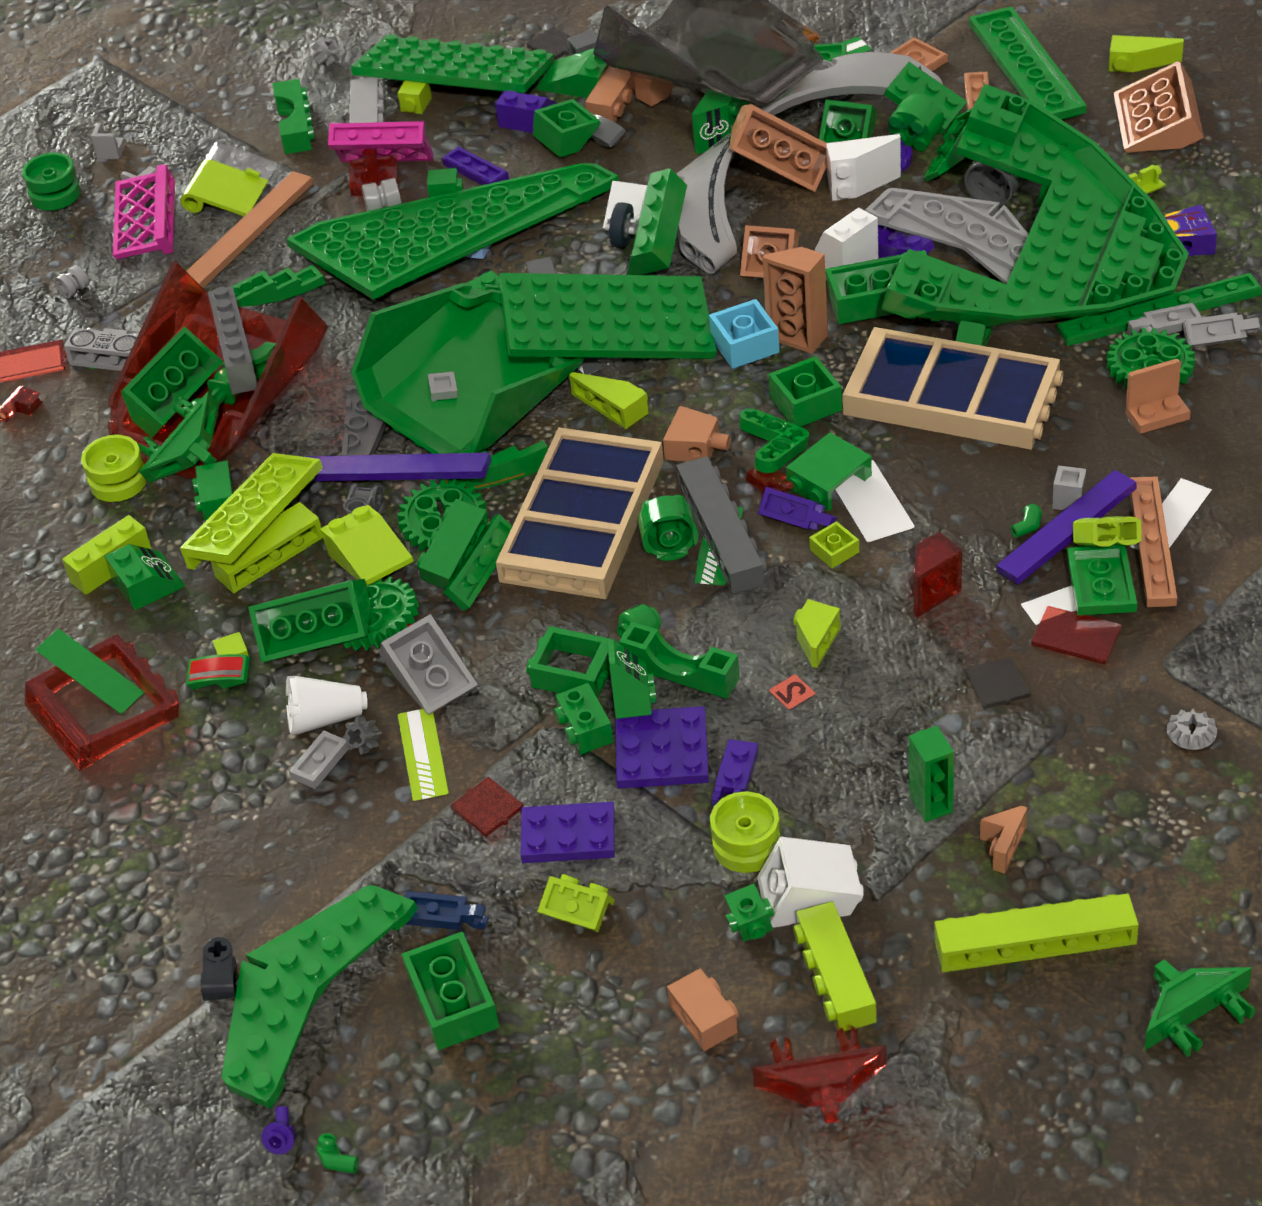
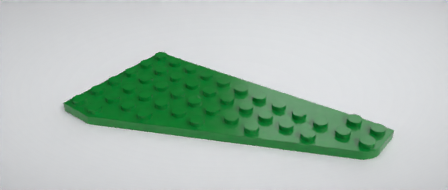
[287,163,619,300]

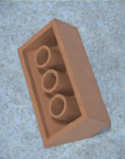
[730,104,827,192]
[762,247,828,354]

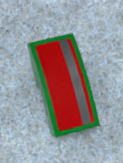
[186,654,250,690]

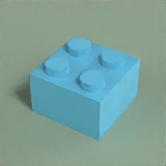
[709,299,780,369]

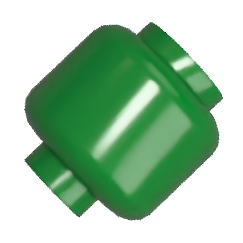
[617,604,661,638]

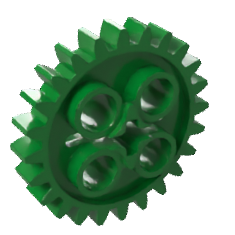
[1106,328,1195,389]
[397,479,488,552]
[338,577,419,651]

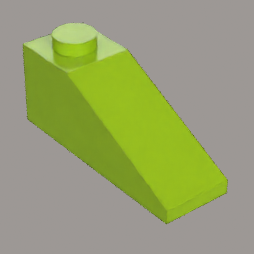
[1109,35,1184,72]
[569,372,649,429]

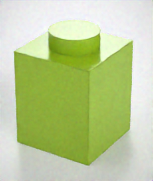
[398,81,432,114]

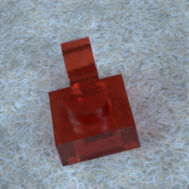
[746,468,793,492]

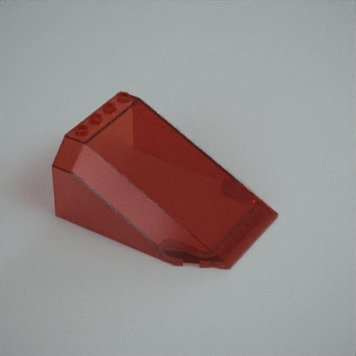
[108,261,328,480]

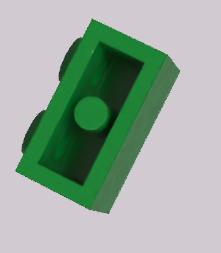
[553,683,614,755]

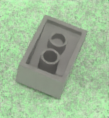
[379,614,478,715]

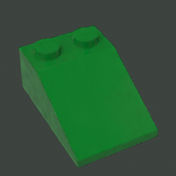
[537,48,616,98]

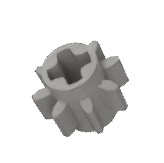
[310,36,339,66]

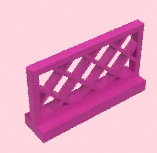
[328,121,434,162]
[113,164,175,259]

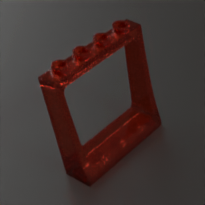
[25,634,179,771]

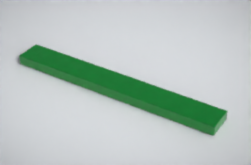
[1057,273,1262,346]

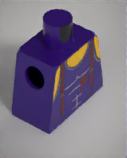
[1164,204,1217,256]

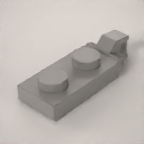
[1127,303,1202,336]
[1183,313,1260,348]

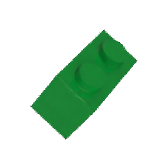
[192,460,234,522]

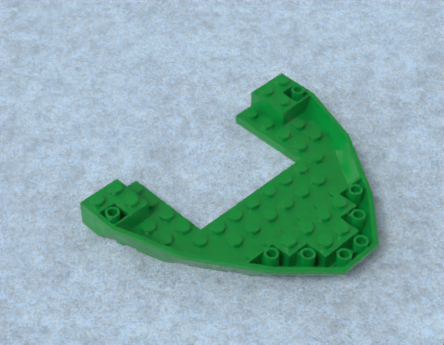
[882,84,1189,327]

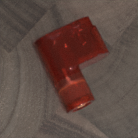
[0,386,43,422]

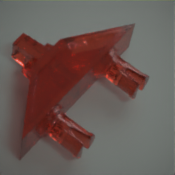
[752,1026,887,1124]

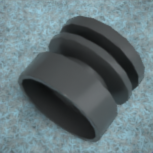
[965,161,1025,207]

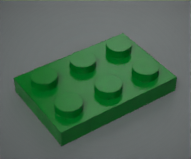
[883,62,967,135]
[1067,545,1137,615]

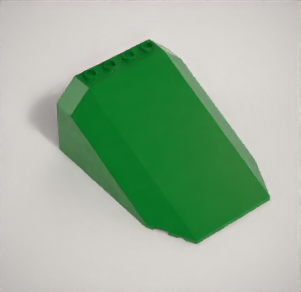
[351,283,584,454]

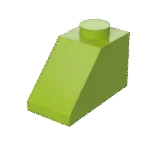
[793,599,841,668]

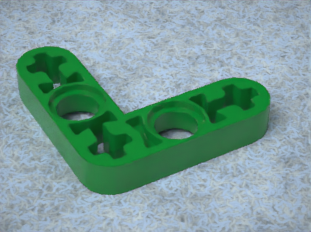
[739,408,809,473]

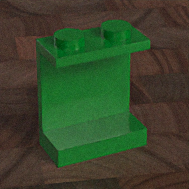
[786,432,872,511]

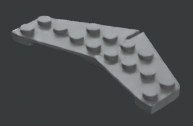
[865,188,1028,284]

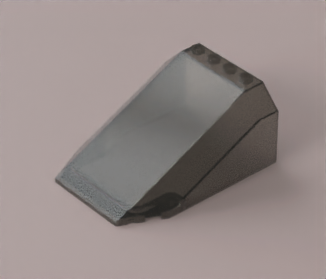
[593,0,824,106]

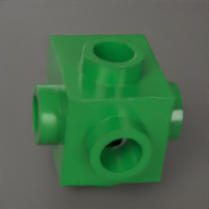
[725,884,775,942]

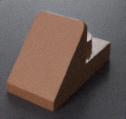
[980,806,1027,874]

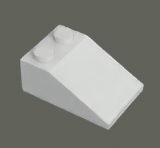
[826,134,901,201]

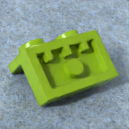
[537,874,615,932]

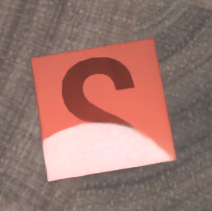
[769,674,816,710]

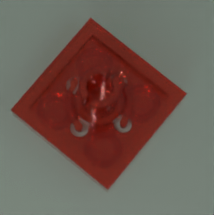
[349,149,398,196]

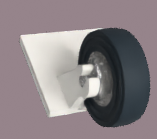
[603,181,647,248]

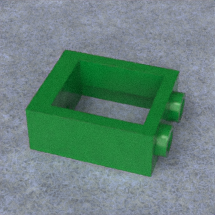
[526,626,615,699]

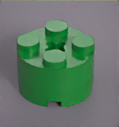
[888,94,945,152]
[638,495,699,561]

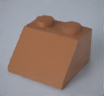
[740,225,800,278]

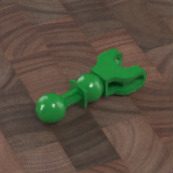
[190,342,282,425]

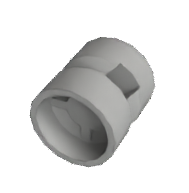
[361,178,401,211]

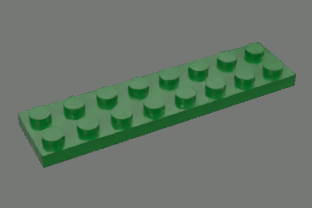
[969,6,1087,119]

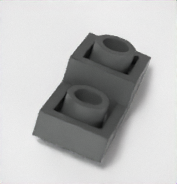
[590,113,626,147]

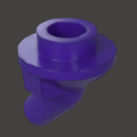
[261,1107,296,1154]

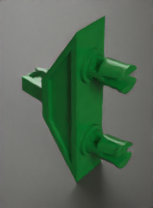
[138,391,219,483]
[1144,960,1256,1057]

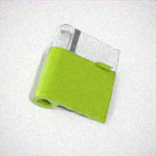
[180,142,278,216]

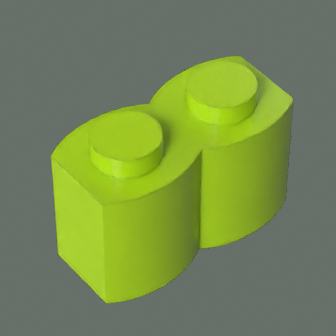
[1073,516,1142,547]

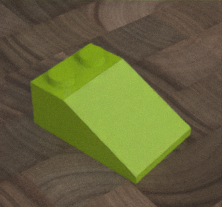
[320,505,414,586]

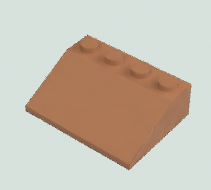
[1114,60,1204,153]

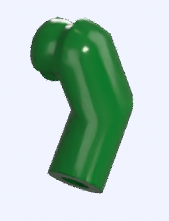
[1010,504,1042,538]
[316,1133,359,1174]

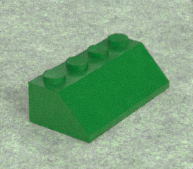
[626,168,687,275]
[825,250,927,324]
[121,326,223,438]
[248,579,371,663]

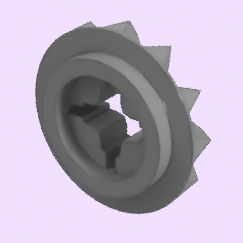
[1167,708,1218,750]

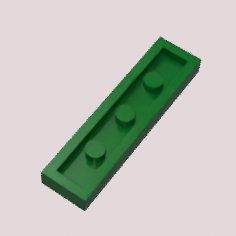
[443,514,512,611]

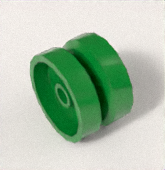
[22,152,81,210]

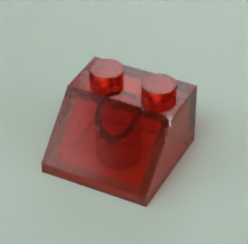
[914,532,962,618]

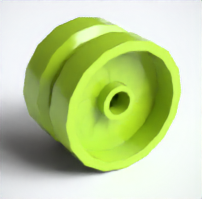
[81,435,147,502]
[710,791,780,873]

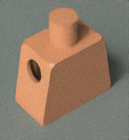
[663,406,731,461]

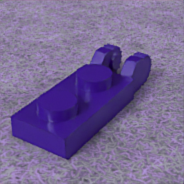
[711,739,759,808]

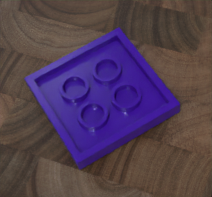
[616,706,709,789]

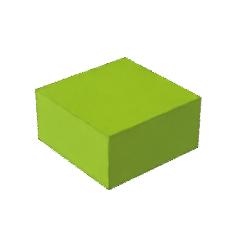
[809,521,859,569]

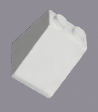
[814,208,878,281]
[757,837,863,928]

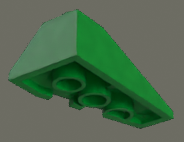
[923,108,972,182]

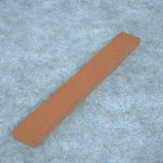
[177,171,313,293]

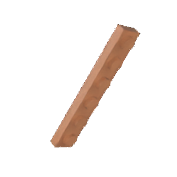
[1130,476,1177,607]

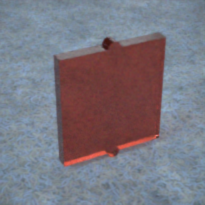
[451,777,524,837]

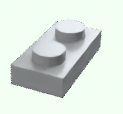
[289,730,349,789]

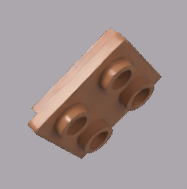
[1125,359,1190,434]

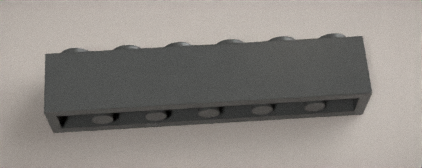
[208,286,258,395]
[676,456,767,594]

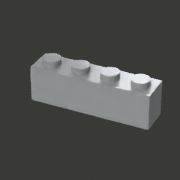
[349,77,385,150]

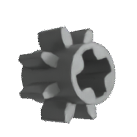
[343,716,382,755]

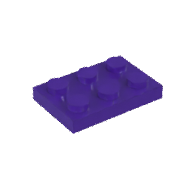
[521,802,615,863]

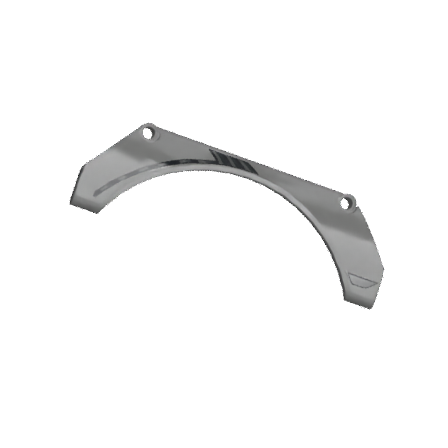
[677,52,942,274]

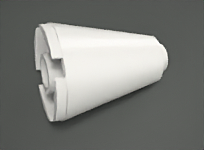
[286,676,367,735]

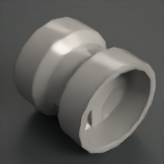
[54,265,89,299]

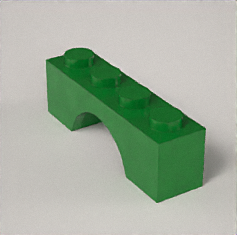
[272,79,315,154]
[619,622,740,699]

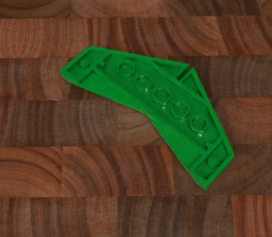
[222,885,418,1109]

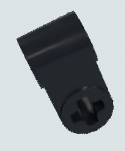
[201,937,238,1001]

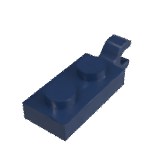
[404,891,489,930]

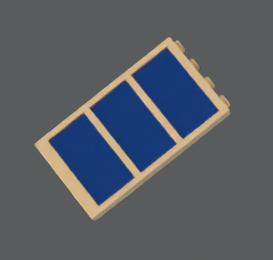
[843,327,1064,450]
[496,427,664,599]

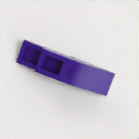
[878,225,934,258]

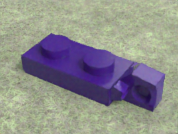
[758,487,837,530]

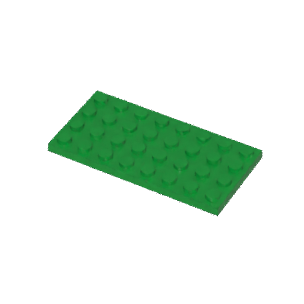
[351,34,554,93]
[498,273,716,359]

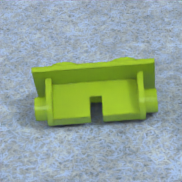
[1128,165,1166,194]

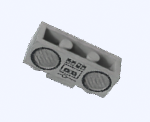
[64,328,145,373]

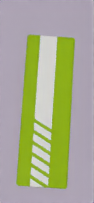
[398,709,449,801]

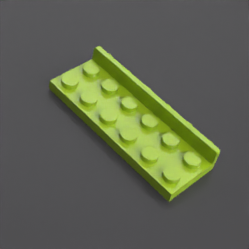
[180,453,323,570]

